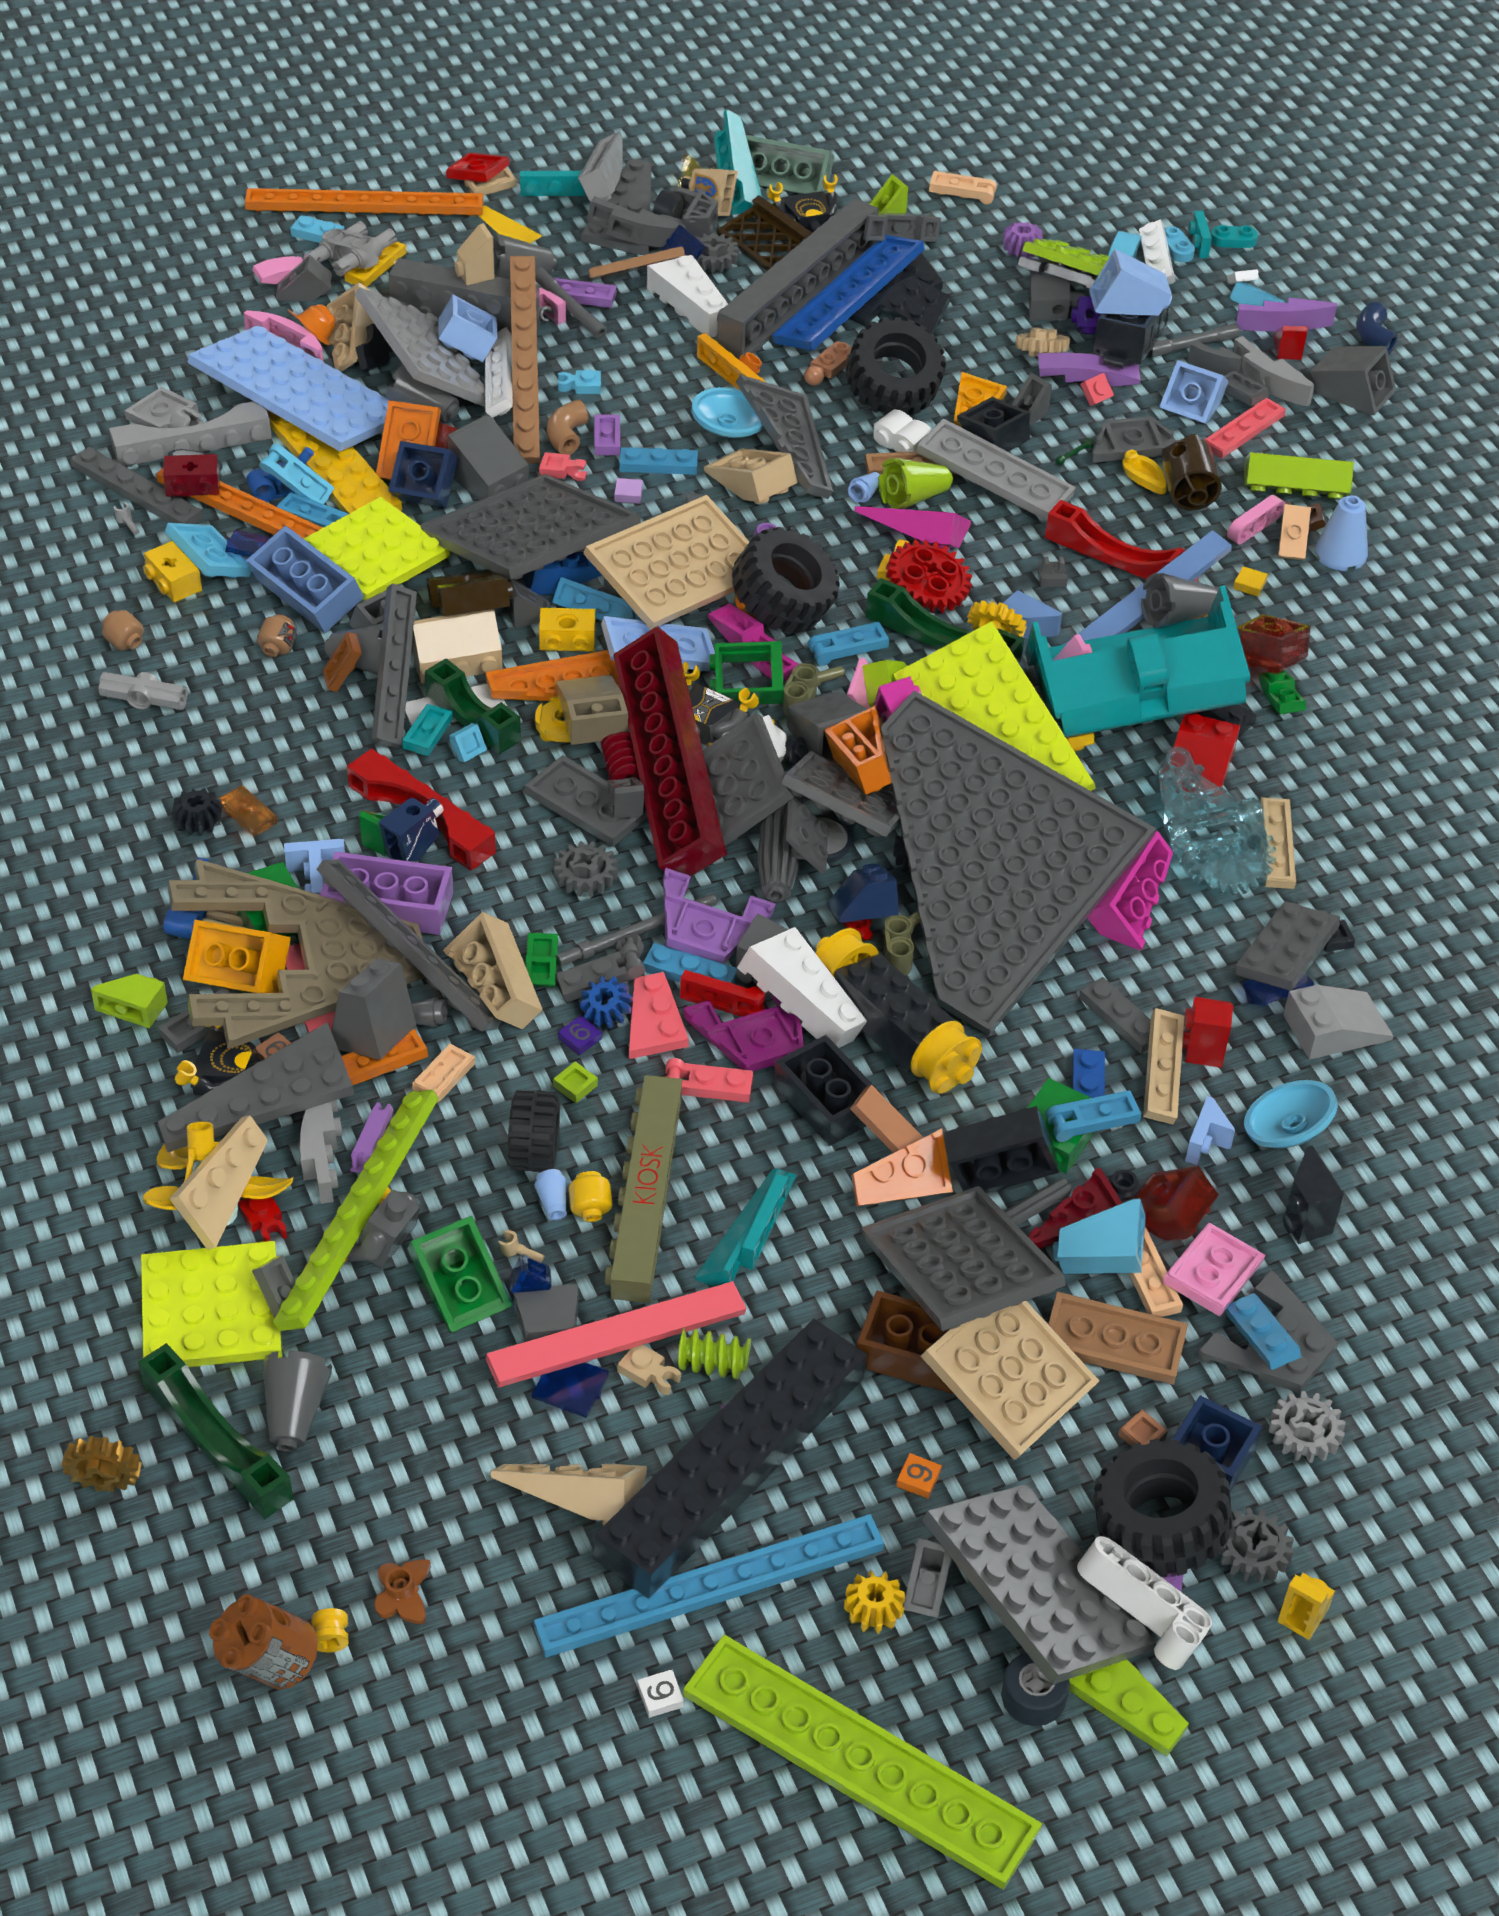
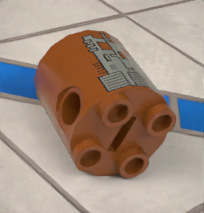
[209,1594,318,1690]

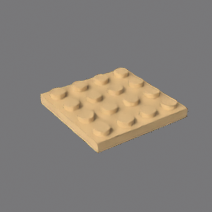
[921,1301,1099,1461]

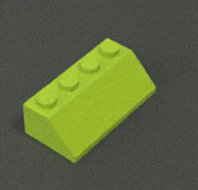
[1244,452,1354,500]

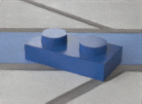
[1072,1049,1105,1098]

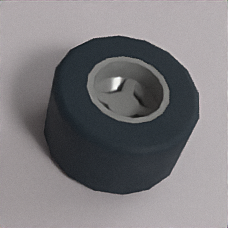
[1001,1652,1070,1726]

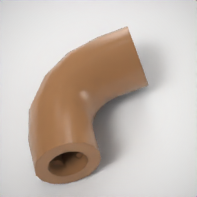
[546,399,588,455]

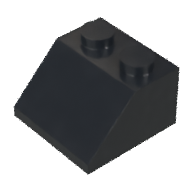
[957,397,1030,452]
[1283,1146,1344,1244]

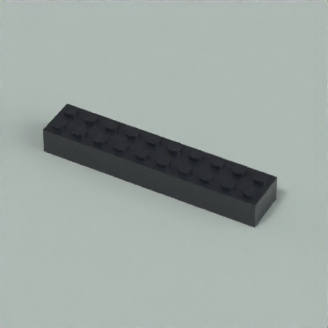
[593,1318,868,1599]

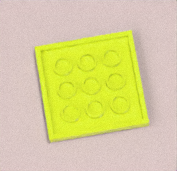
[304,497,450,601]
[141,1241,282,1367]

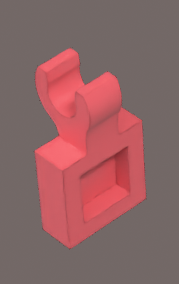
[539,452,587,481]

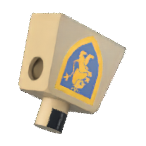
[681,169,738,216]

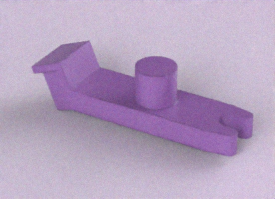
[350,1102,393,1173]

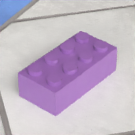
[320,852,454,935]

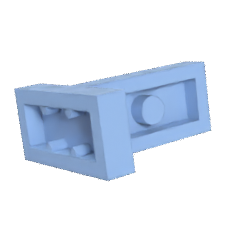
[284,839,345,895]

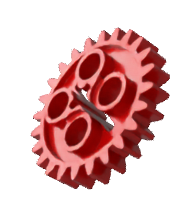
[885,539,972,613]

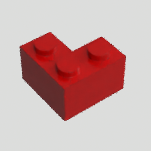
[1182,997,1233,1068]

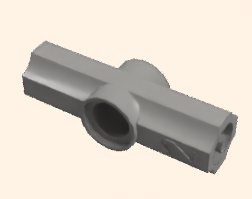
[98,672,188,710]

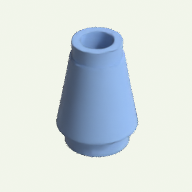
[848,472,880,502]
[534,1169,567,1220]

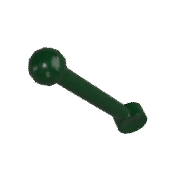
[1055,438,1094,465]

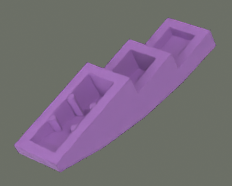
[1236,298,1337,331]
[1038,352,1140,387]

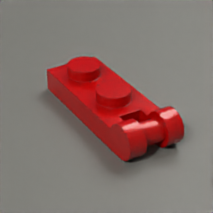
[680,970,765,1017]

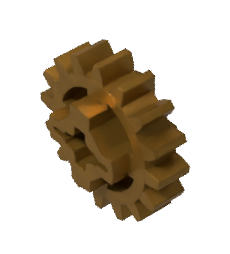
[61,1436,142,1492]

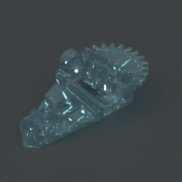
[1159,747,1276,895]

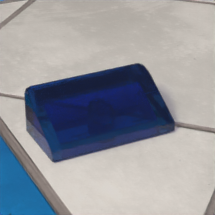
[1243,974,1314,1005]
[510,1254,552,1293]

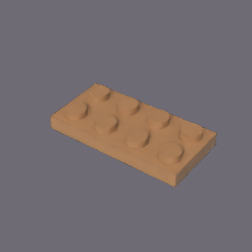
[1048,1292,1188,1385]

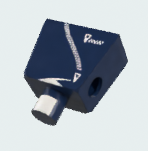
[378,798,444,862]

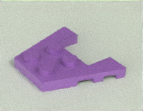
[663,868,776,964]

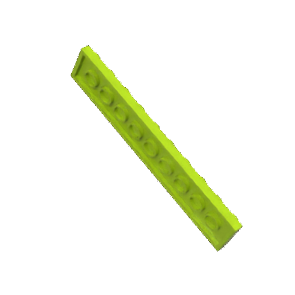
[683,1634,1043,1890]

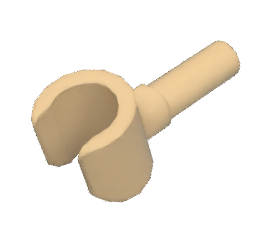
[498,1230,544,1263]

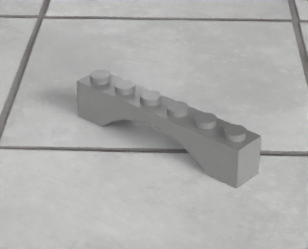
[109,401,272,466]

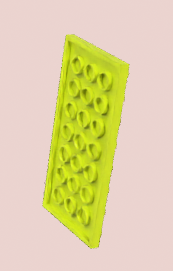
[893,621,1096,791]

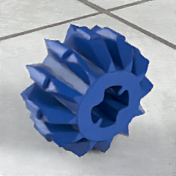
[580,976,633,1029]

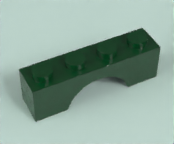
[425,658,521,754]

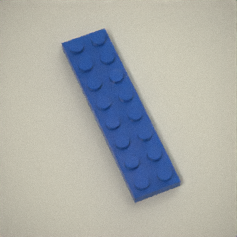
[772,235,925,351]

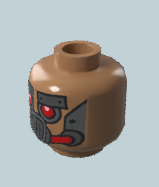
[257,614,297,657]

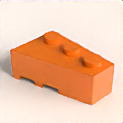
[824,706,892,795]

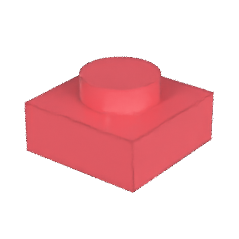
[1080,373,1114,407]

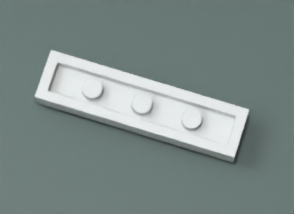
[1139,219,1175,285]

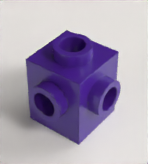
[1071,296,1102,335]

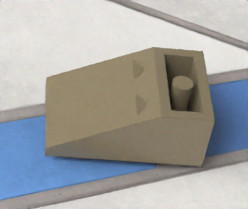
[556,675,628,745]

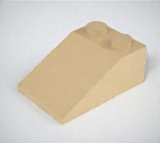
[704,448,798,504]

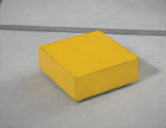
[1233,566,1268,596]

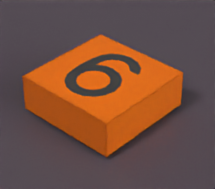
[896,1453,942,1499]

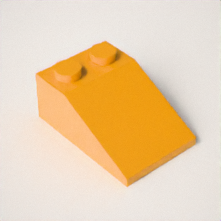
[183,920,291,993]

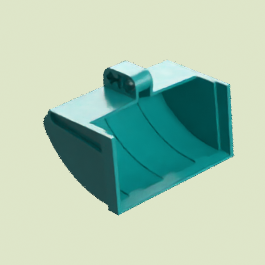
[1025,585,1250,738]

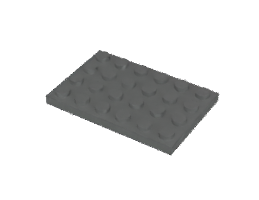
[861,1186,1066,1331]
[922,1484,1156,1685]

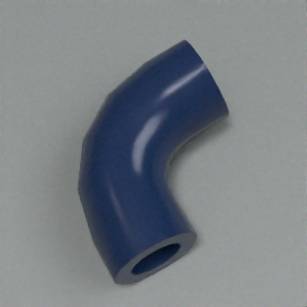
[1356,302,1398,355]

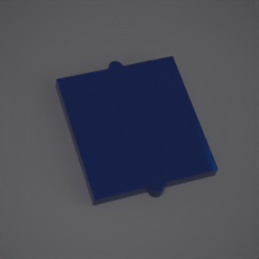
[662,224,706,261]
[225,530,272,557]
[532,1362,609,1418]

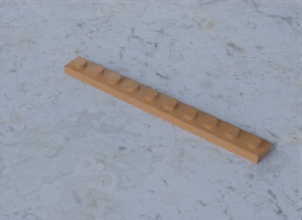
[510,256,540,464]

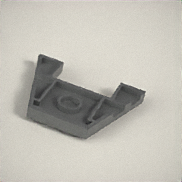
[1197,1270,1338,1393]

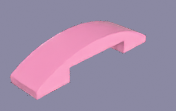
[244,311,324,363]

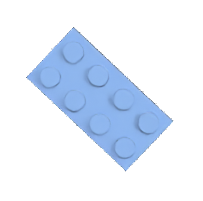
[601,616,715,672]

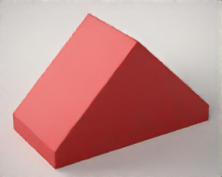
[1273,326,1308,360]

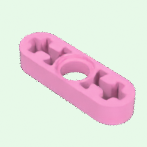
[1227,495,1285,545]

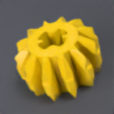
[844,1570,905,1634]

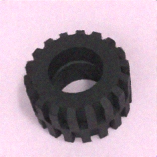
[508,1090,560,1172]

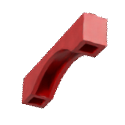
[1045,500,1199,582]
[347,748,496,871]

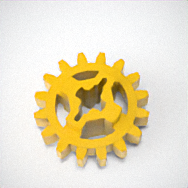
[967,600,1027,638]

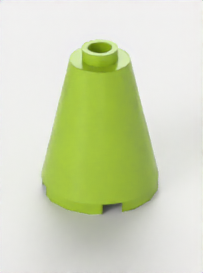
[878,458,953,509]

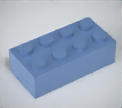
[246,525,364,633]

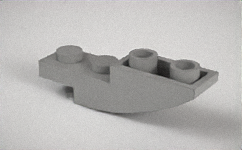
[1233,336,1314,406]
[300,1100,343,1204]

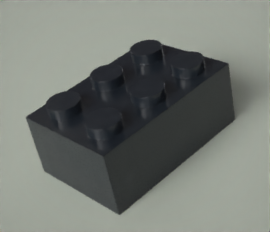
[774,1035,883,1147]
[944,1106,1059,1193]

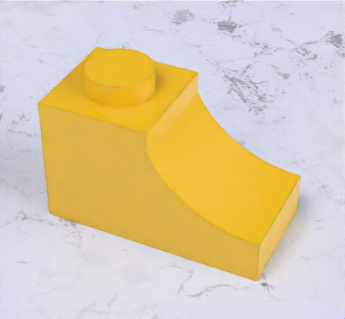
[1277,1573,1335,1640]

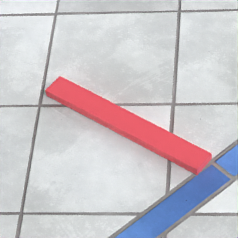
[485,1281,747,1388]

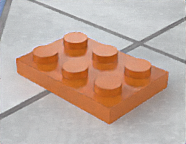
[376,400,441,481]

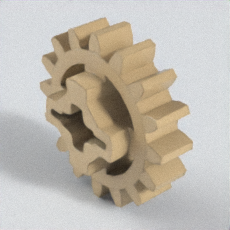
[1016,328,1070,357]

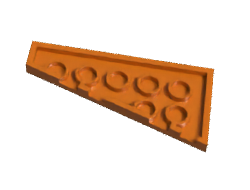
[485,650,621,701]

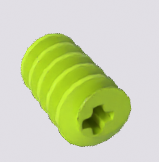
[678,1327,751,1380]

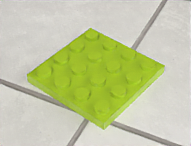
[1023,238,1110,275]

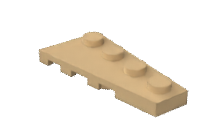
[170,1115,268,1250]

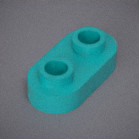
[1211,225,1258,248]

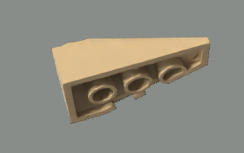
[327,283,374,372]
[491,1464,647,1525]

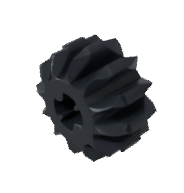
[172,788,223,836]

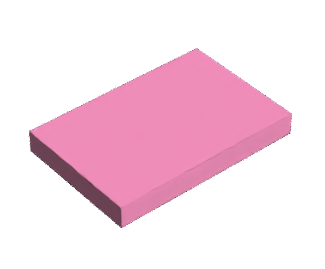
[1162,1223,1265,1316]

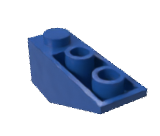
[523,552,602,595]

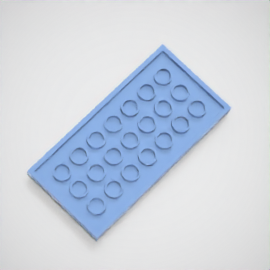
[188,326,388,452]

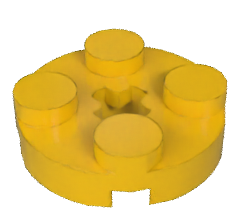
[535,696,570,742]

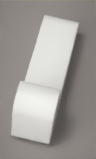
[1077,1536,1212,1670]

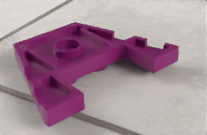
[683,991,804,1071]

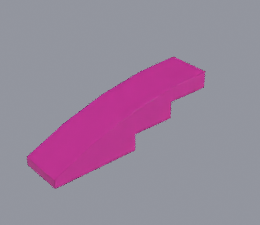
[708,603,799,682]

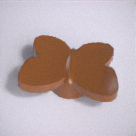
[374,1559,431,1624]

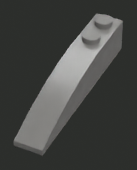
[578,131,623,203]

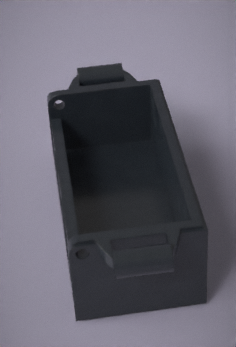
[1093,292,1172,369]

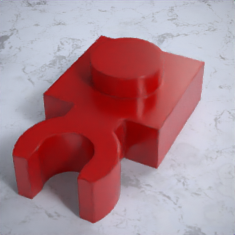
[238,1197,287,1242]

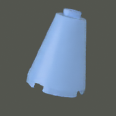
[1315,495,1368,571]

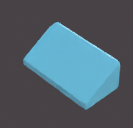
[1230,281,1285,306]

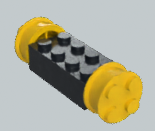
[816,928,983,1094]

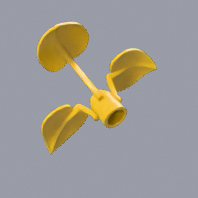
[143,1122,293,1210]

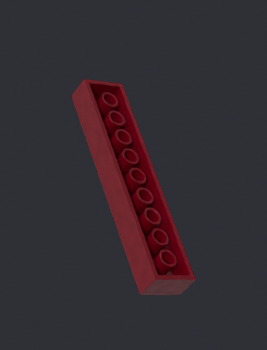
[613,626,727,876]

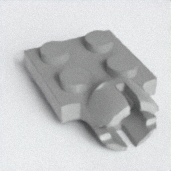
[124,387,203,428]

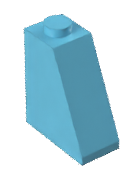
[1053,1199,1146,1274]

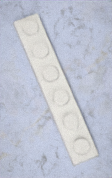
[485,327,513,418]

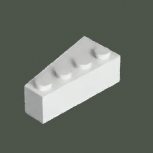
[647,255,728,338]
[737,927,867,1048]

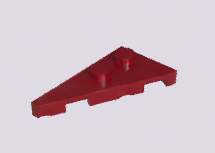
[1028,1167,1122,1249]

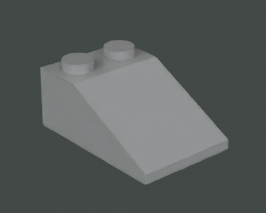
[1283,985,1394,1060]

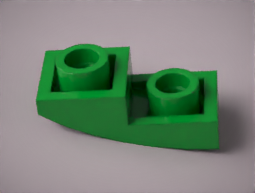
[1258,668,1306,715]

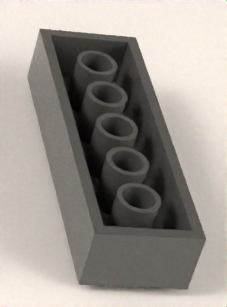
[388,258,540,334]

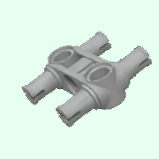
[304,221,397,277]

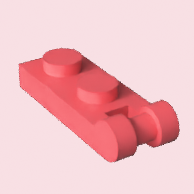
[665,1058,753,1103]

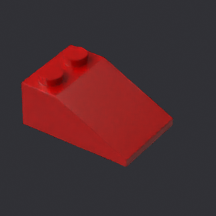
[1161,713,1240,806]

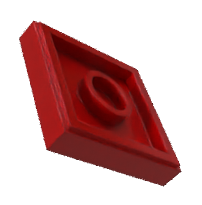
[445,152,510,182]

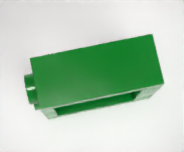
[709,641,784,705]

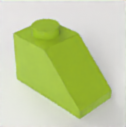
[91,974,168,1029]

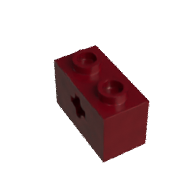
[163,454,220,497]

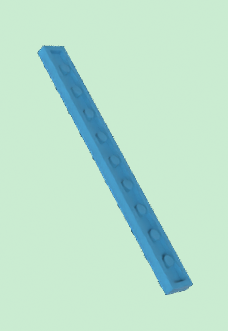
[534,1514,884,1658]

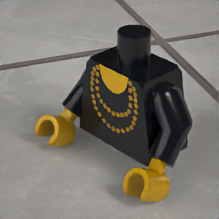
[766,174,838,233]
[175,1026,258,1095]

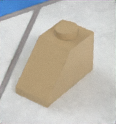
[454,223,494,285]

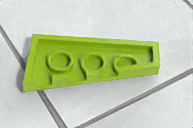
[1069,1659,1189,1757]

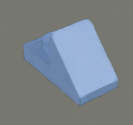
[1185,1096,1235,1165]

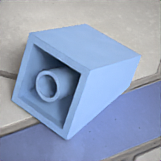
[1089,249,1172,316]

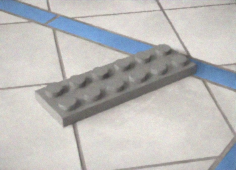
[916,418,1076,521]

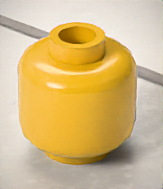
[568,1171,613,1222]

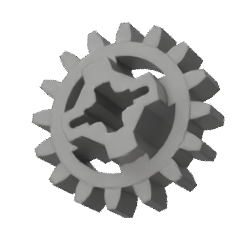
[1269,1391,1346,1463]

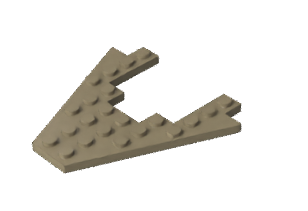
[167,860,426,1048]

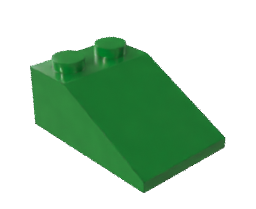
[407,1215,512,1334]

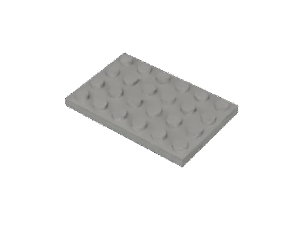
[354,287,485,407]

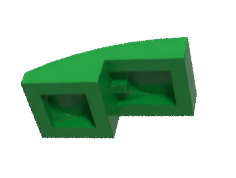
[525,933,559,987]

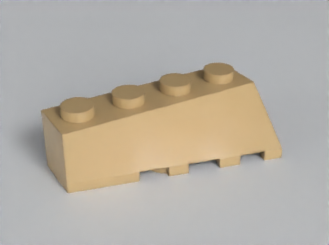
[443,912,543,1029]

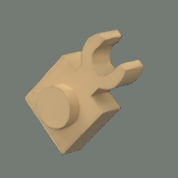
[618,1345,681,1395]

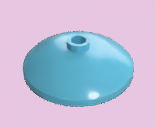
[691,387,764,438]
[1244,1080,1338,1148]

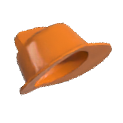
[287,304,335,345]

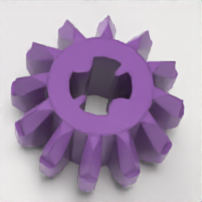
[1003,221,1043,258]

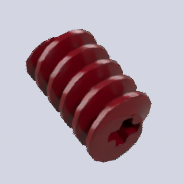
[600,732,640,781]

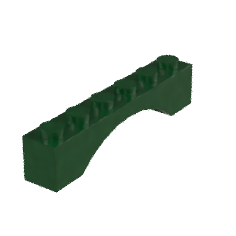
[865,578,1024,663]
[138,1343,293,1519]

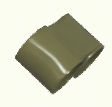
[783,663,844,716]
[883,910,921,976]

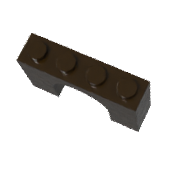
[426,569,513,616]

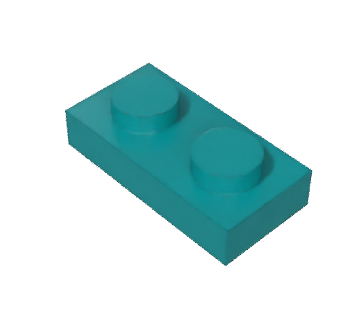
[1188,211,1212,258]
[402,703,453,756]

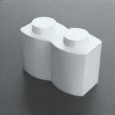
[874,409,932,452]

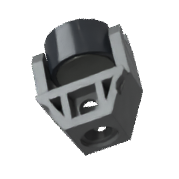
[652,187,718,240]

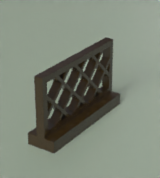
[717,195,812,271]

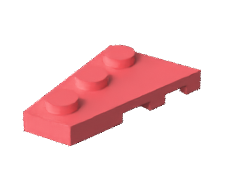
[629,972,689,1059]

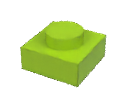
[553,1061,598,1103]

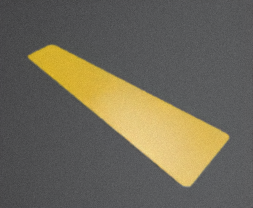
[478,206,542,243]

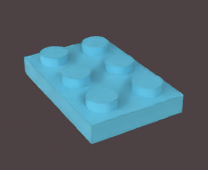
[165,523,252,578]

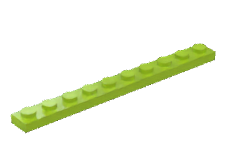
[273,1089,439,1331]

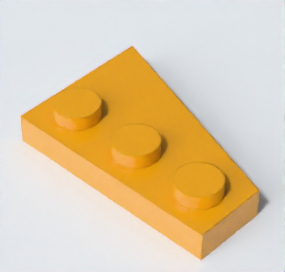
[953,372,1007,428]

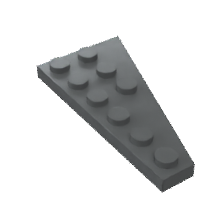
[736,374,833,499]

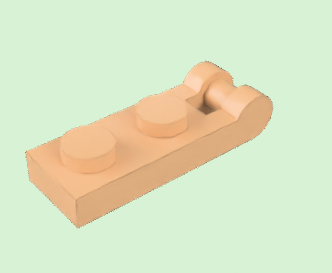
[929,171,997,204]

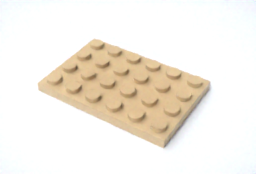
[583,495,749,630]

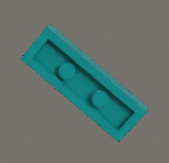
[520,171,587,196]

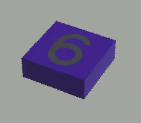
[558,1015,602,1055]

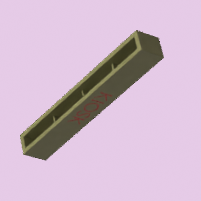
[605,1075,682,1303]

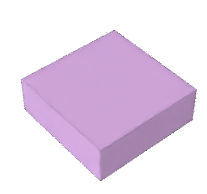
[614,478,643,504]

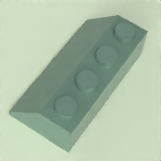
[746,135,834,194]

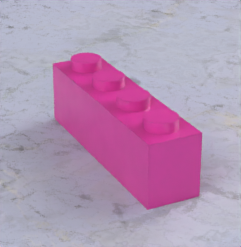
[1087,830,1173,950]

